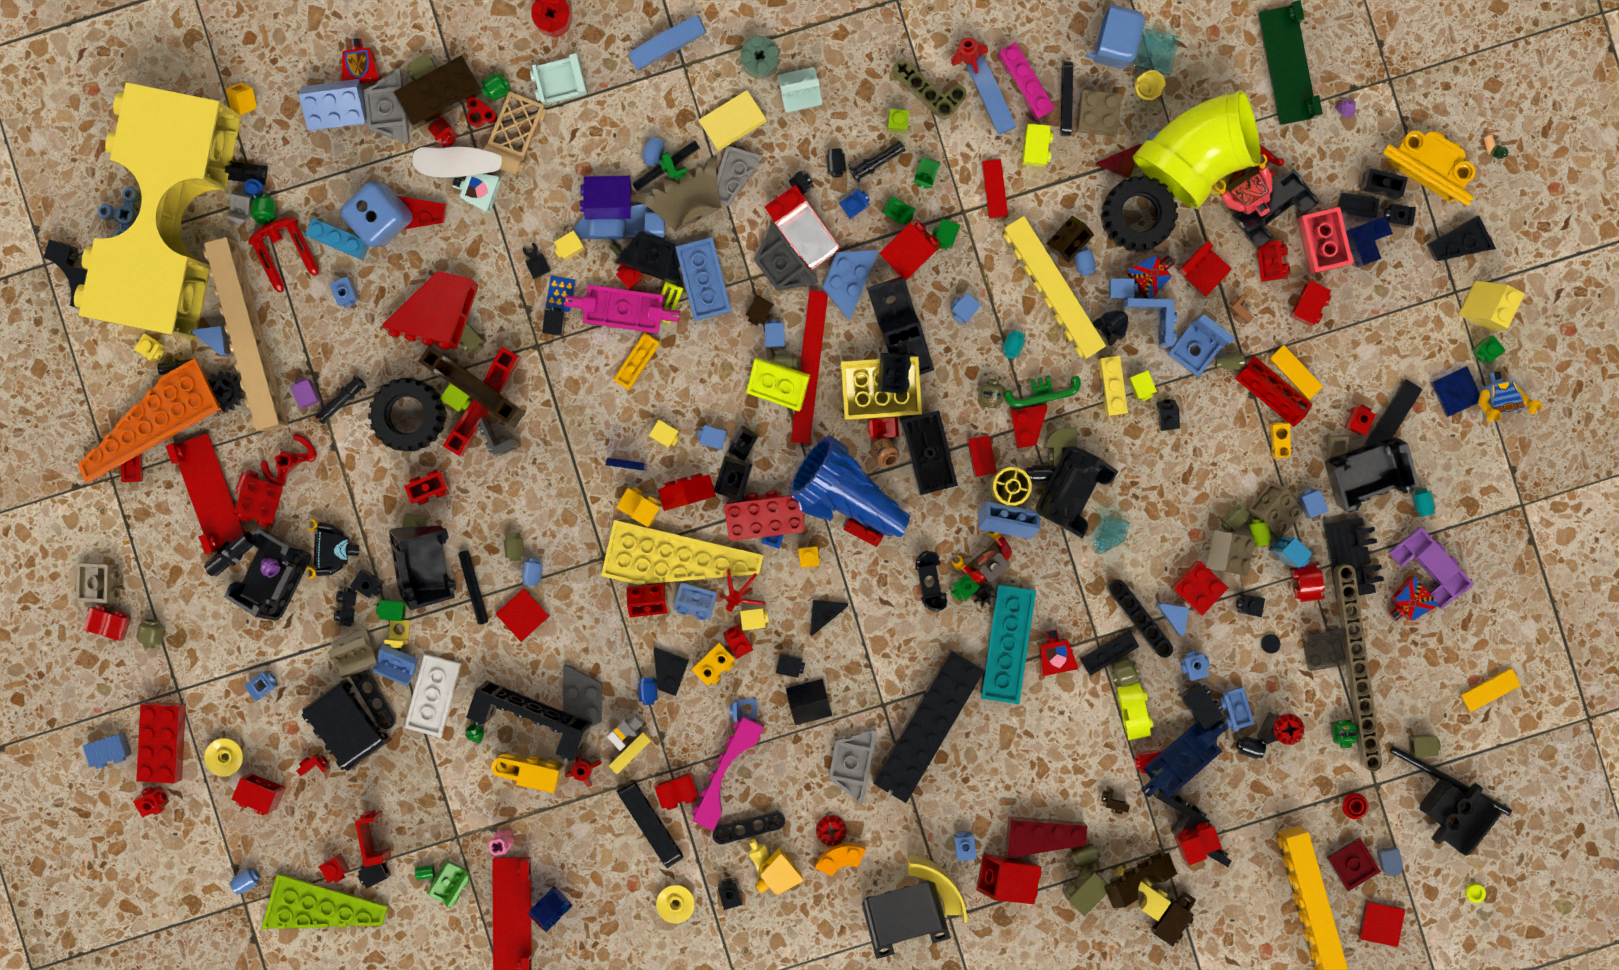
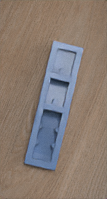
[628,15,707,70]
[966,56,1016,135]

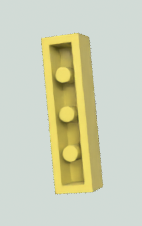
[609,731,652,774]

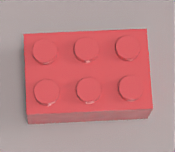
[1297,207,1353,275]

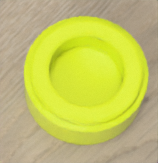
[1465,883,1486,903]

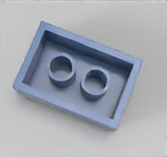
[299,79,367,131]

